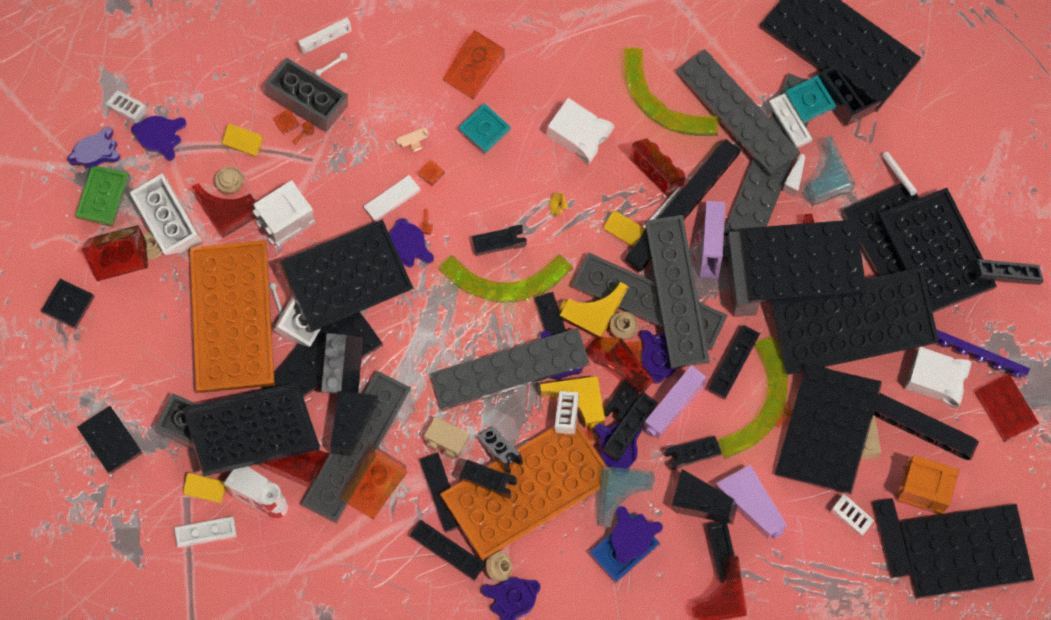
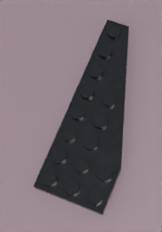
[261,312,383,398]

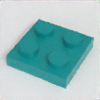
[785,75,836,124]
[458,103,511,154]

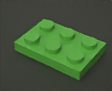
[75,166,129,227]

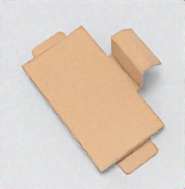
[396,128,428,151]

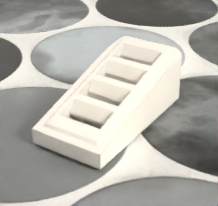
[106,90,147,124]
[782,154,805,197]
[555,391,579,434]
[831,494,874,536]

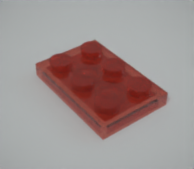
[975,374,1039,442]

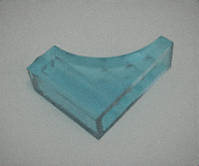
[803,136,855,206]
[597,466,655,527]

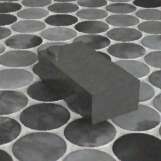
[265,58,348,132]
[723,231,760,317]
[155,393,197,450]

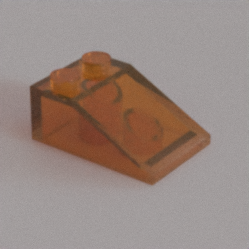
[443,30,505,99]
[341,445,407,520]

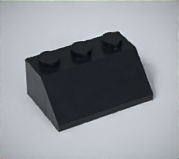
[319,333,363,394]

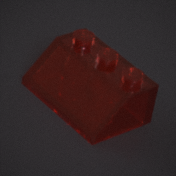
[630,138,686,197]
[81,225,148,281]
[258,450,329,488]

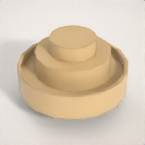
[215,167,243,195]
[136,231,163,260]
[610,312,638,340]
[486,552,512,582]

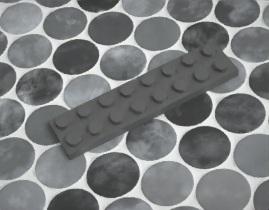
[676,49,800,176]
[645,215,710,369]
[572,252,727,350]
[431,328,590,411]
[301,371,411,524]

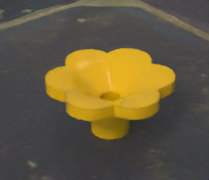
[549,192,568,215]

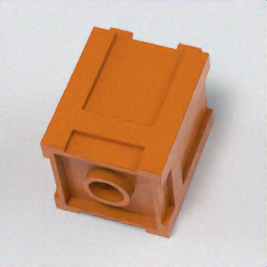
[895,455,960,515]

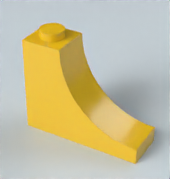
[559,282,629,337]
[540,376,605,430]

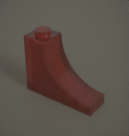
[192,183,259,238]
[585,337,654,394]
[692,554,747,620]

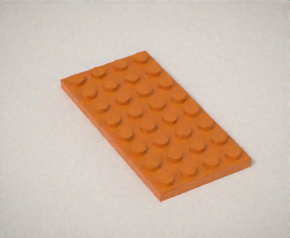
[190,240,275,393]
[440,416,616,562]

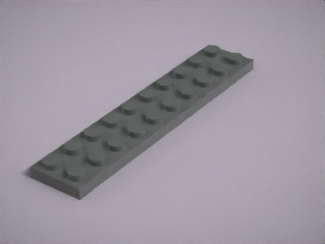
[724,73,809,236]

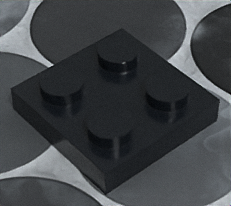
[41,278,95,329]

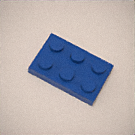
[589,514,660,583]

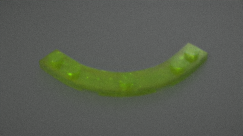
[624,47,718,136]
[439,254,573,303]
[717,336,788,459]

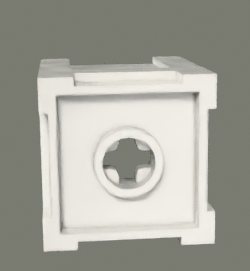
[253,180,316,247]

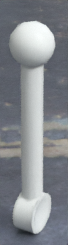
[314,53,347,77]
[269,283,283,318]

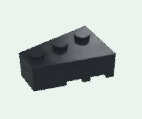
[818,65,882,126]
[330,391,379,456]
[672,469,737,525]

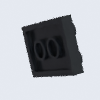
[77,406,143,475]

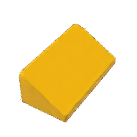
[222,124,264,157]
[603,210,646,247]
[183,473,226,504]

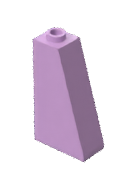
[699,201,725,279]
[644,365,707,439]
[715,465,787,539]

